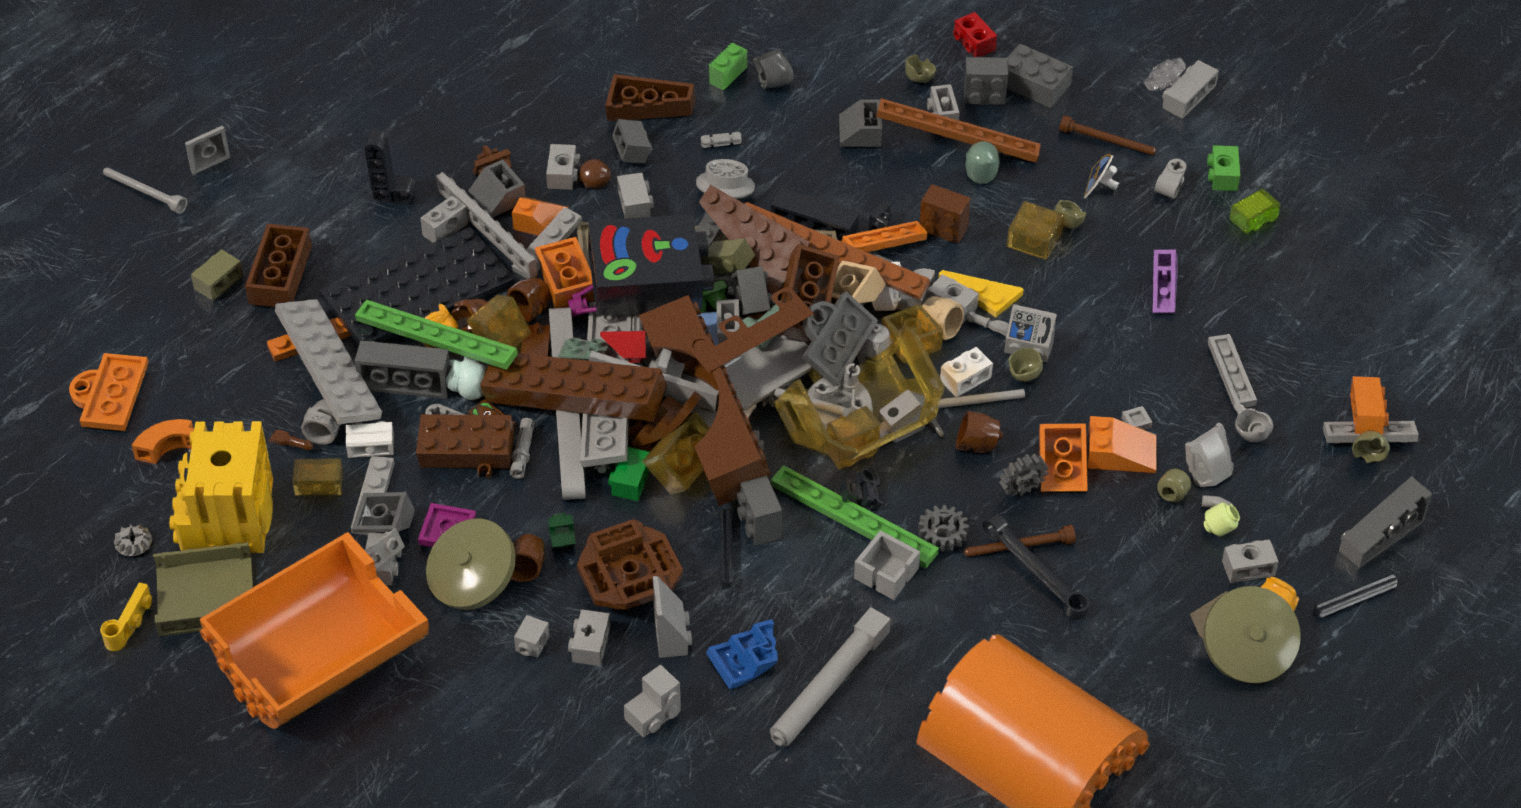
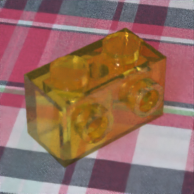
[292,458,343,495]

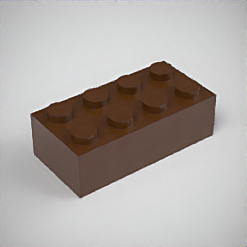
[245,224,312,307]
[779,244,840,343]
[416,414,515,468]

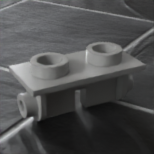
[365,528,405,569]

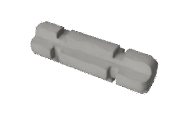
[701,132,742,148]

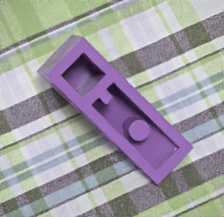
[1153,250,1178,314]

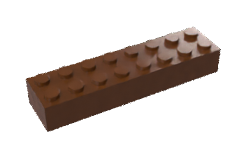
[480,353,667,421]

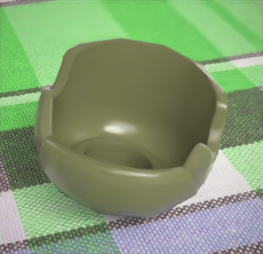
[905,55,936,83]
[1054,200,1086,229]
[1008,348,1043,382]
[1352,430,1390,463]

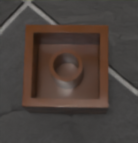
[920,184,971,244]

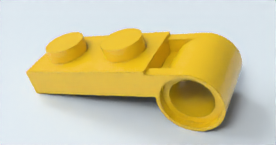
[100,583,152,651]

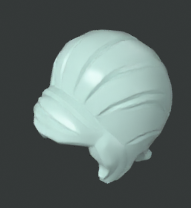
[446,356,486,400]

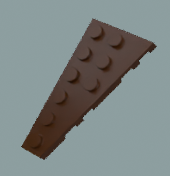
[699,184,813,298]

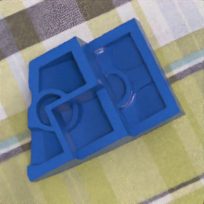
[706,619,778,689]

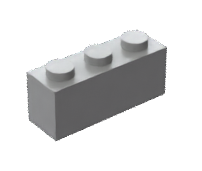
[1162,60,1219,119]

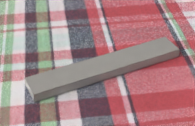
[589,351,719,412]

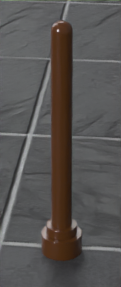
[1059,115,1156,155]
[964,525,1076,557]

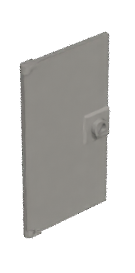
[665,334,814,436]

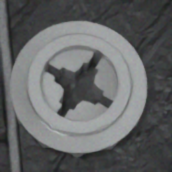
[114,523,152,556]

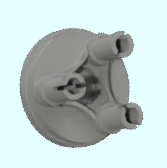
[805,363,873,436]

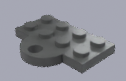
[802,291,878,386]

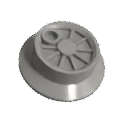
[696,159,755,199]

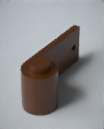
[521,323,552,357]

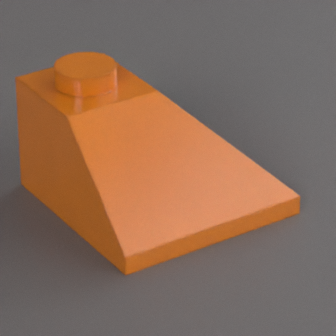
[512,197,568,236]

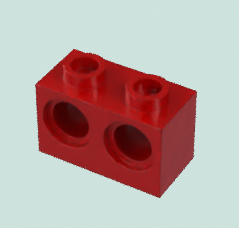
[953,12,997,57]

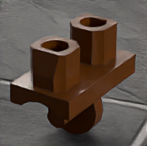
[472,145,512,176]

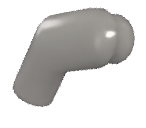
[1202,496,1233,508]

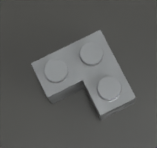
[624,665,681,738]

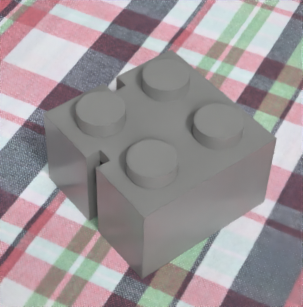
[854,530,920,600]

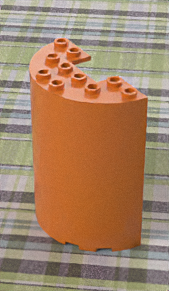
[200,532,429,729]
[917,634,1150,808]

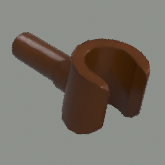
[477,464,492,479]

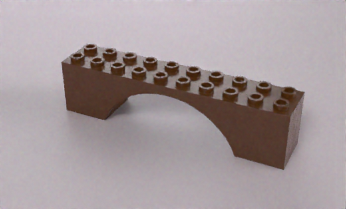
[639,295,771,506]

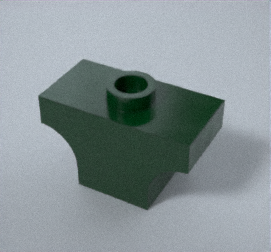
[547,513,576,549]

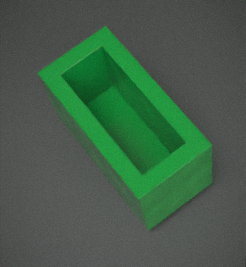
[608,447,652,501]

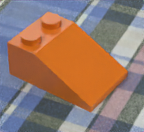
[535,237,595,308]
[1087,416,1156,473]
[1039,424,1087,492]

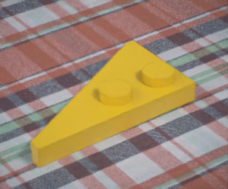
[939,270,1024,317]

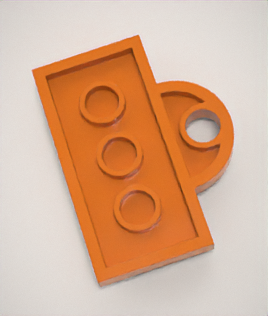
[69,353,149,431]

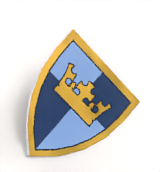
[1084,154,1119,198]

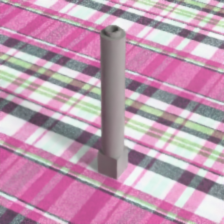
[770,607,891,746]

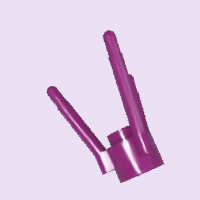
[568,285,596,317]

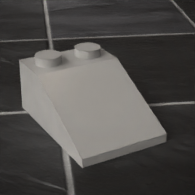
[653,576,692,658]

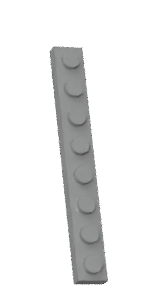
[436,172,538,278]

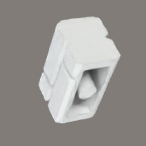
[346,421,394,458]

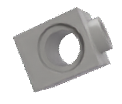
[514,615,550,658]

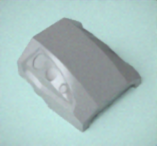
[1185,423,1234,487]

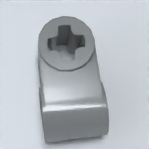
[1154,159,1187,199]

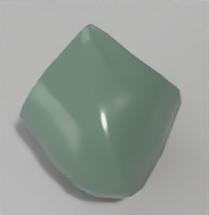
[965,141,1000,184]

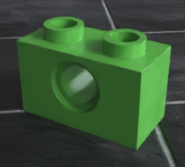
[1207,145,1240,191]

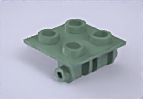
[558,338,609,361]

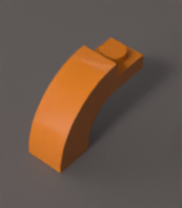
[132,419,194,464]

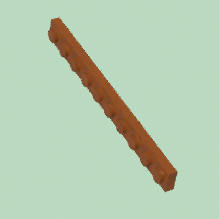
[745,202,931,300]

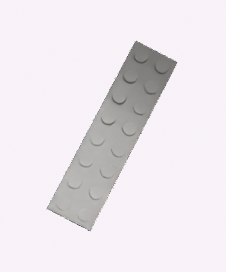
[275,299,382,425]

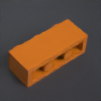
[1350,376,1389,435]

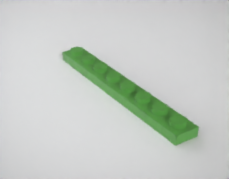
[355,300,518,370]
[770,465,939,569]

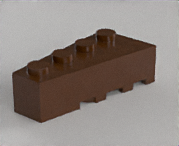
[605,74,695,121]

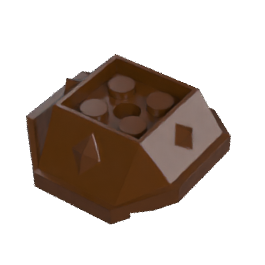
[577,519,683,611]

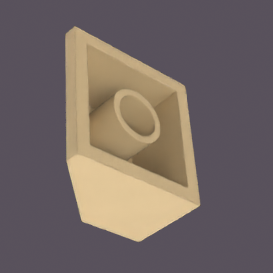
[831,260,886,303]

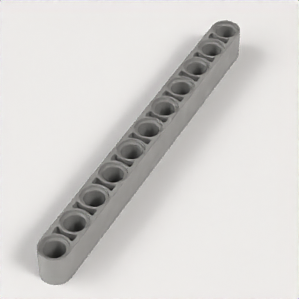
[549,307,586,500]

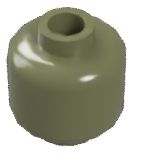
[1157,468,1191,503]

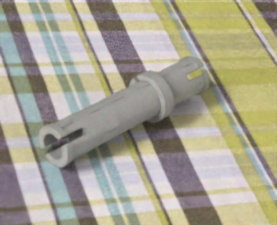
[510,418,535,479]

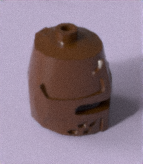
[507,277,550,322]
[956,411,1003,453]
[511,534,545,582]

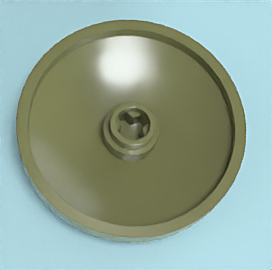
[426,519,515,610]
[1203,586,1300,684]

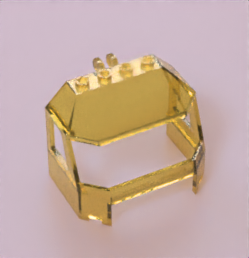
[773,326,945,461]

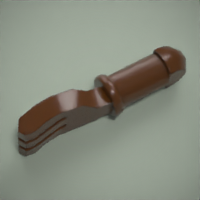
[268,430,313,451]

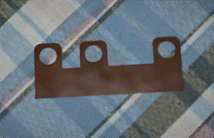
[686,287,814,373]

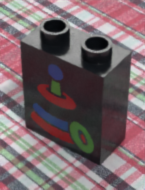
[588,214,714,316]

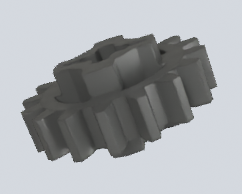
[999,454,1049,496]
[918,505,969,552]

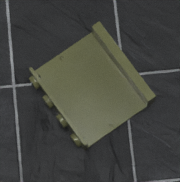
[153,543,253,636]

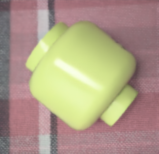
[1204,502,1240,537]

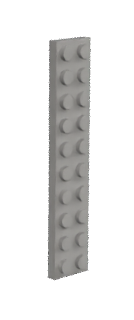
[580,302,632,467]

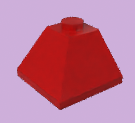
[600,331,646,363]

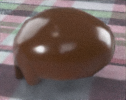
[578,159,611,189]

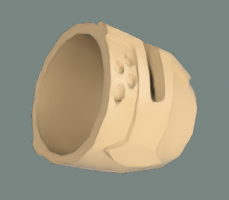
[920,296,964,340]

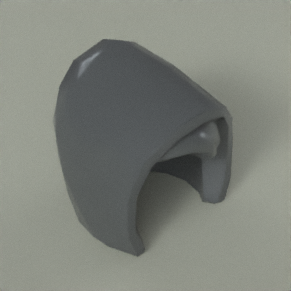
[753,50,794,89]

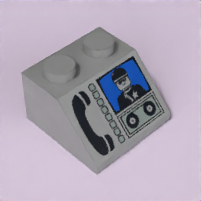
[1004,304,1057,362]

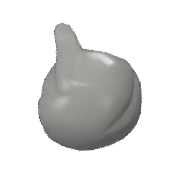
[1234,402,1273,443]

